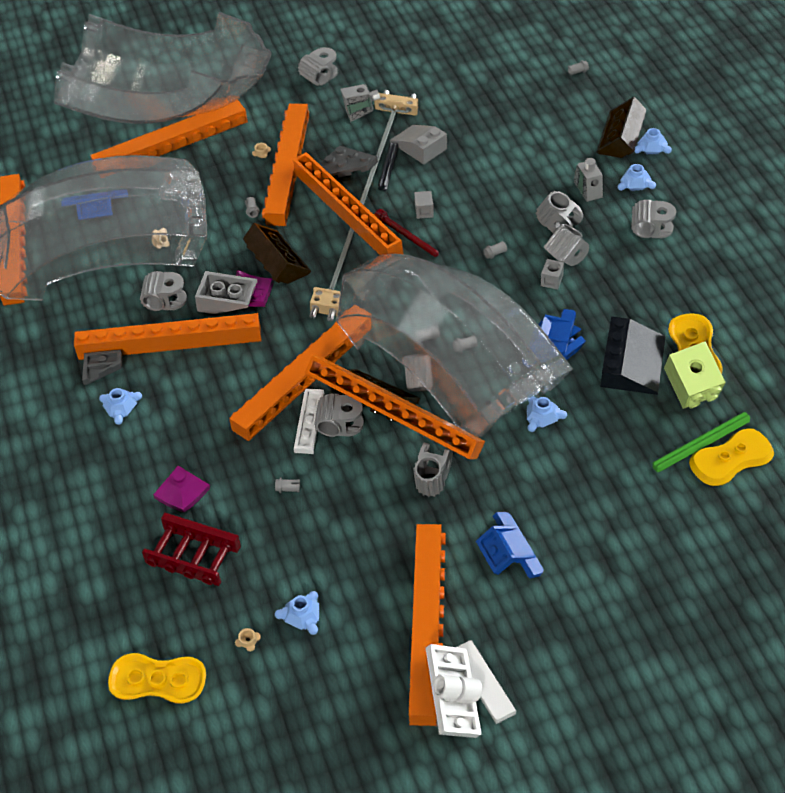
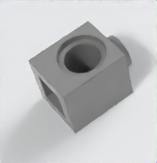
[414,191,434,219]
[541,259,564,290]

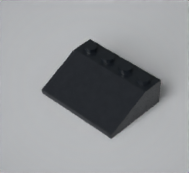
[600,316,666,395]

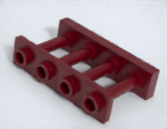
[142,512,241,586]

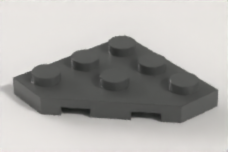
[319,146,378,178]

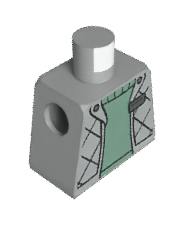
[340,84,380,121]
[574,158,603,202]

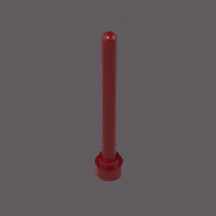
[374,209,439,257]

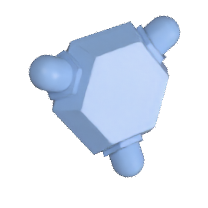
[634,128,672,154]
[618,164,656,191]
[99,388,142,425]
[527,396,567,432]
[275,591,319,635]

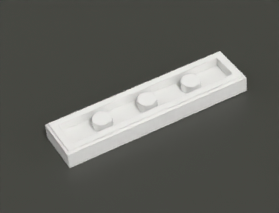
[294,389,324,454]
[456,640,516,724]

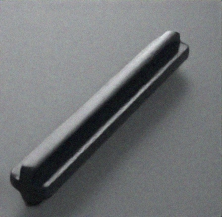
[378,143,398,191]

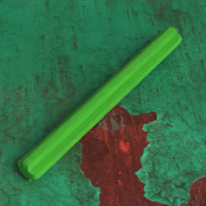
[652,412,750,472]

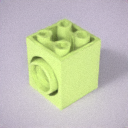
[664,341,726,409]

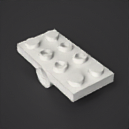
[426,644,482,738]

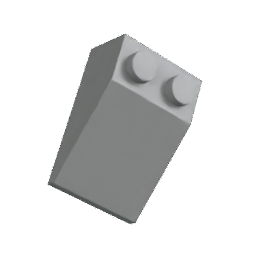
[390,125,447,164]
[195,271,257,314]

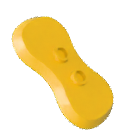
[668,314,723,374]
[689,429,774,486]
[108,653,206,703]

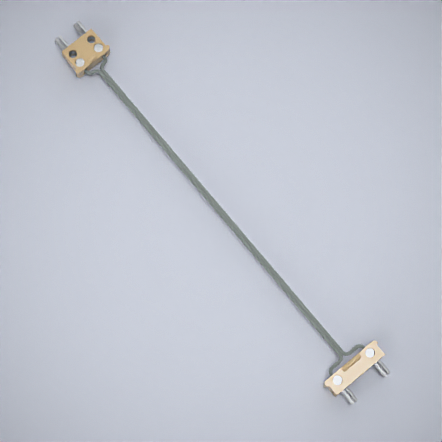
[309,90,418,322]

